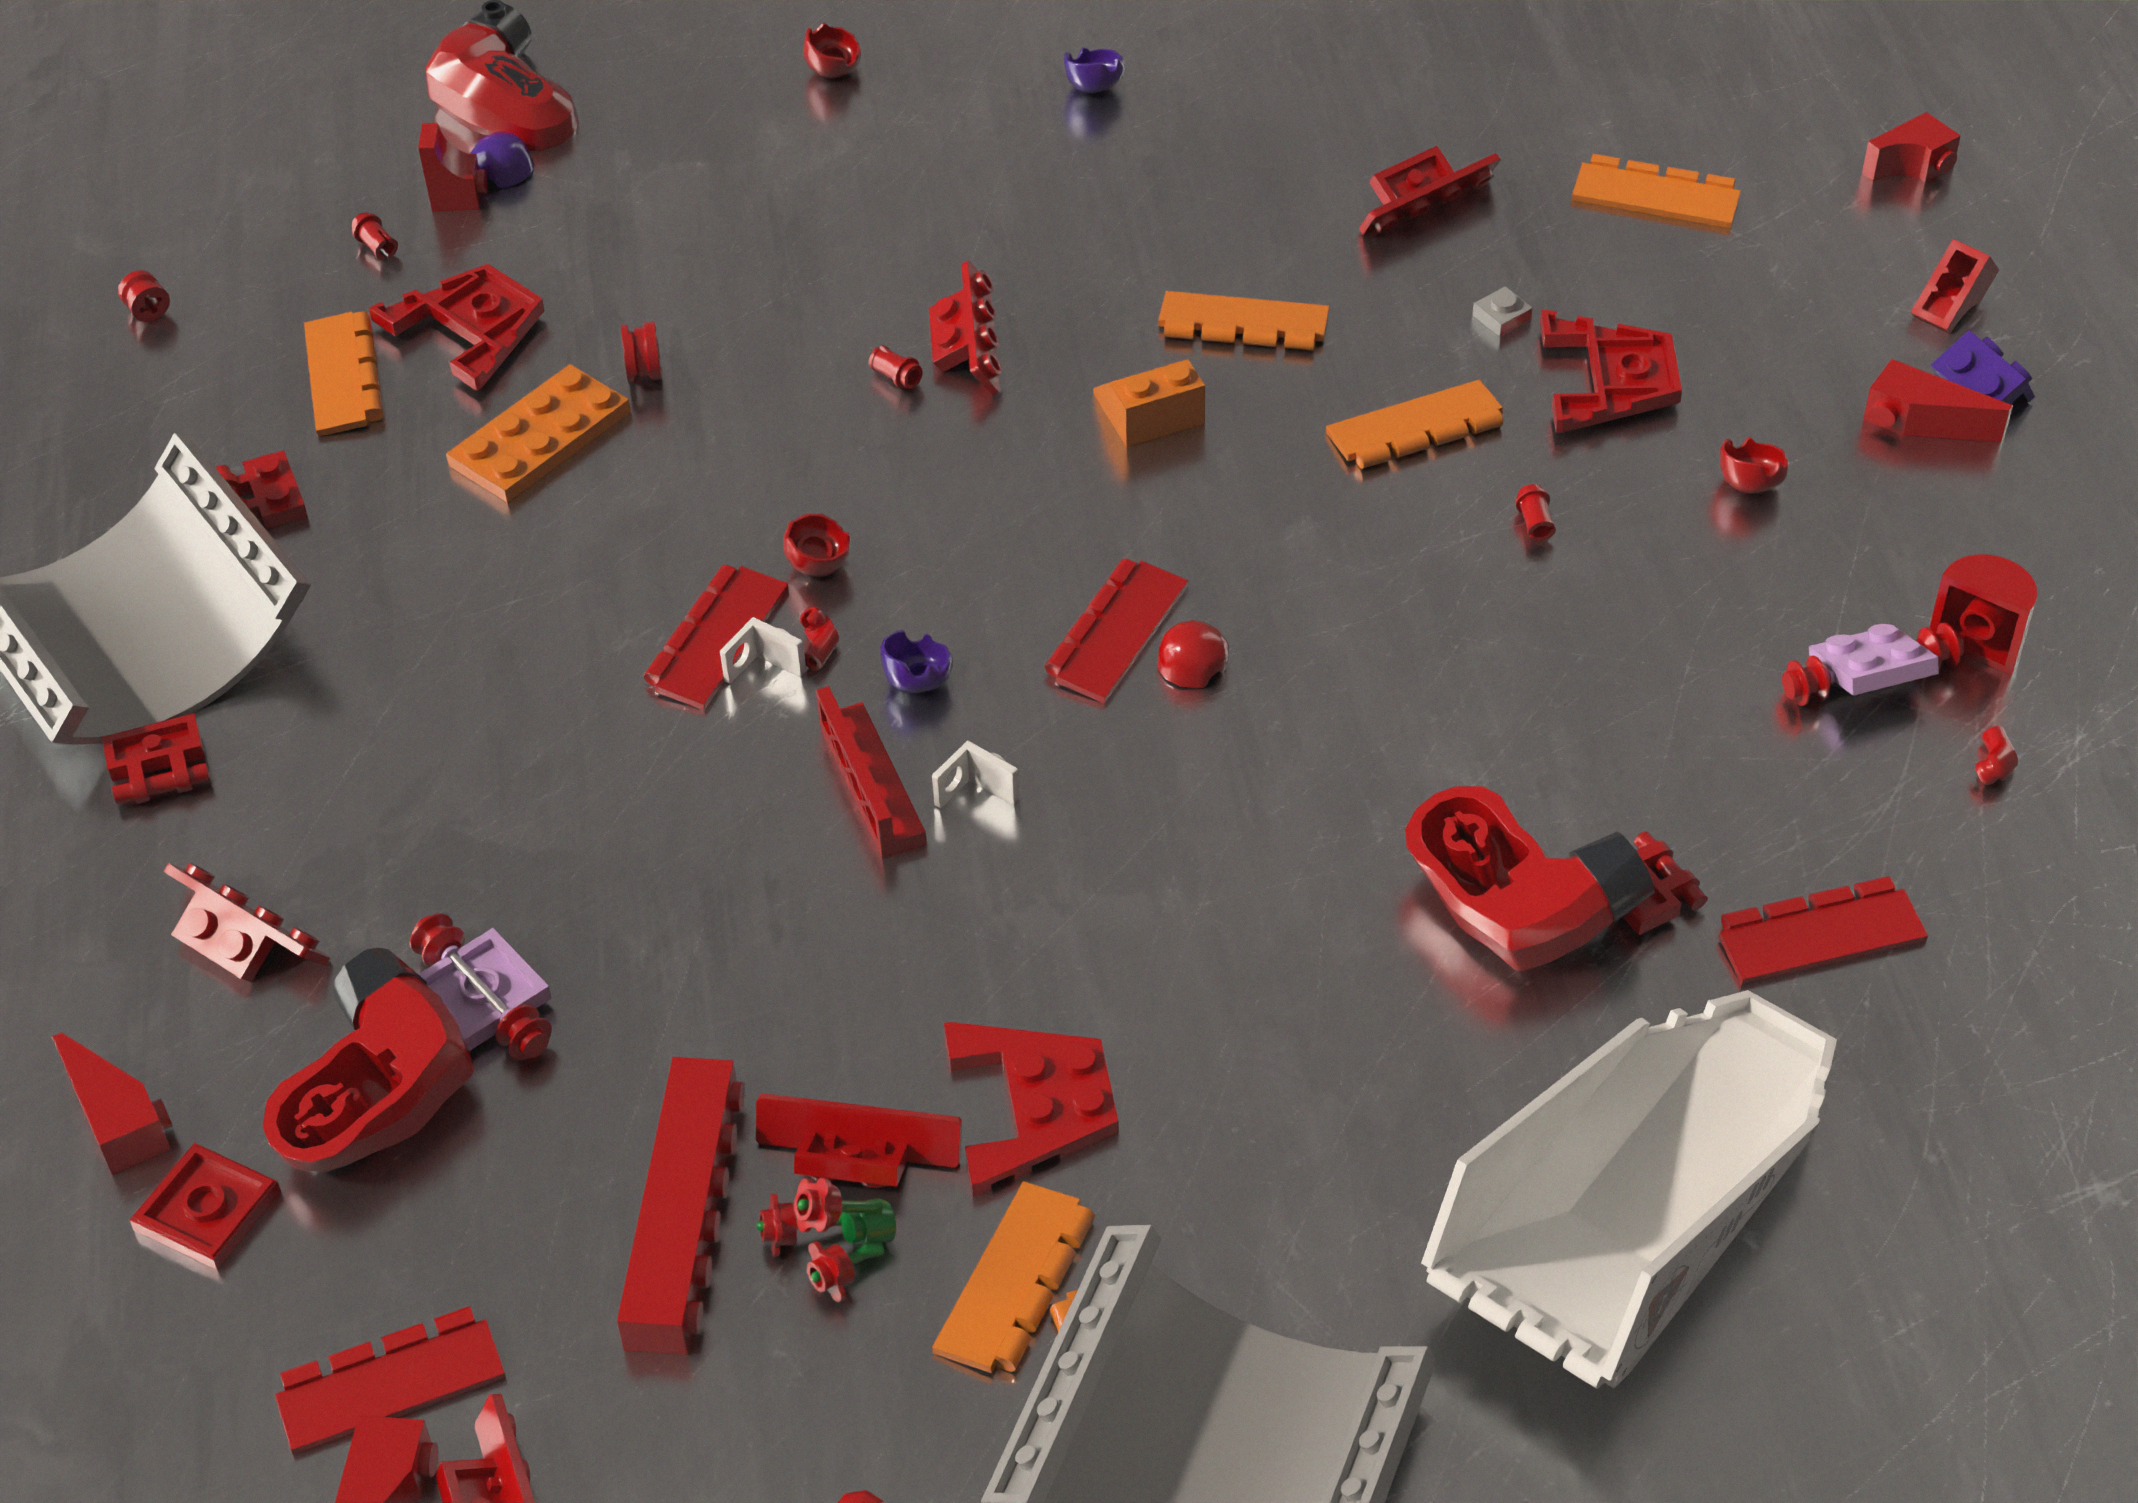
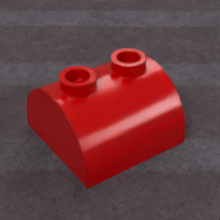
[1929,554,2038,676]

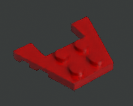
[369,264,545,391]
[1540,310,1682,433]
[944,1022,1119,1196]

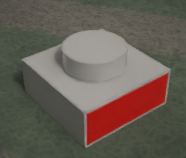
[1473,286,1533,337]

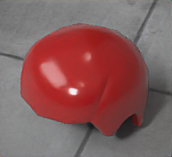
[803,23,861,78]
[1720,437,1789,494]
[783,514,851,577]
[1157,620,1229,689]

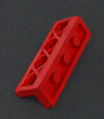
[816,686,927,859]

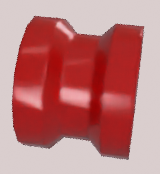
[118,270,170,322]

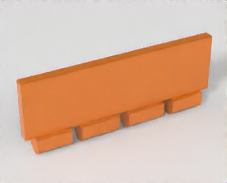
[1572,153,1741,229]
[1158,291,1329,351]
[304,311,383,437]
[1326,379,1503,469]
[932,1181,1095,1373]

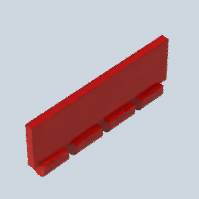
[1044,559,1188,704]
[643,565,788,710]
[1719,876,1928,985]
[274,1306,506,1455]

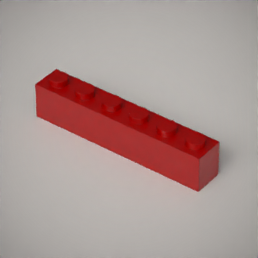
[617,1057,745,1355]

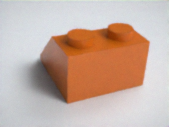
[1093,359,1205,447]

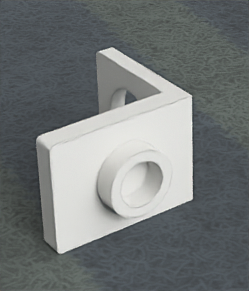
[720,617,806,684]
[932,740,1020,809]

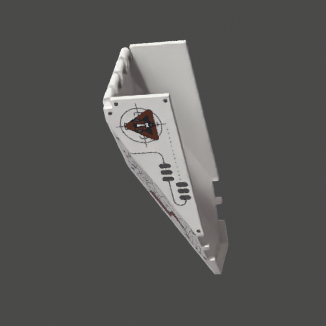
[1421,990,1837,1389]

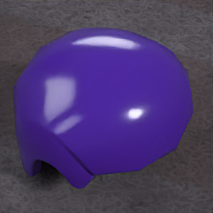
[1064,47,1125,94]
[470,132,535,188]
[880,630,953,693]

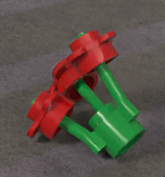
[756,1178,896,1302]

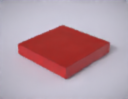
[129,1142,281,1270]

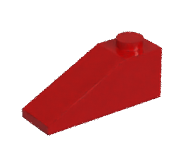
[1863,359,2013,442]
[52,1032,173,1175]
[335,1415,438,1503]

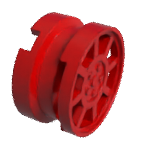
[621,321,662,384]

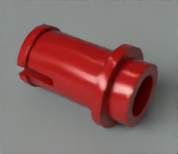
[351,212,398,260]
[869,345,923,389]
[1515,484,1556,541]

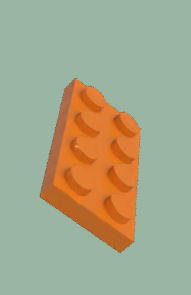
[446,364,631,503]

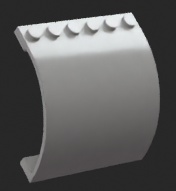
[0,433,311,745]
[981,1225,1437,1503]

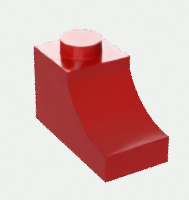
[1862,112,1961,182]
[418,123,488,212]
[1910,239,1999,334]

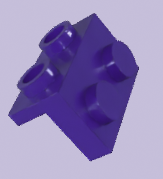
[1931,330,2035,404]

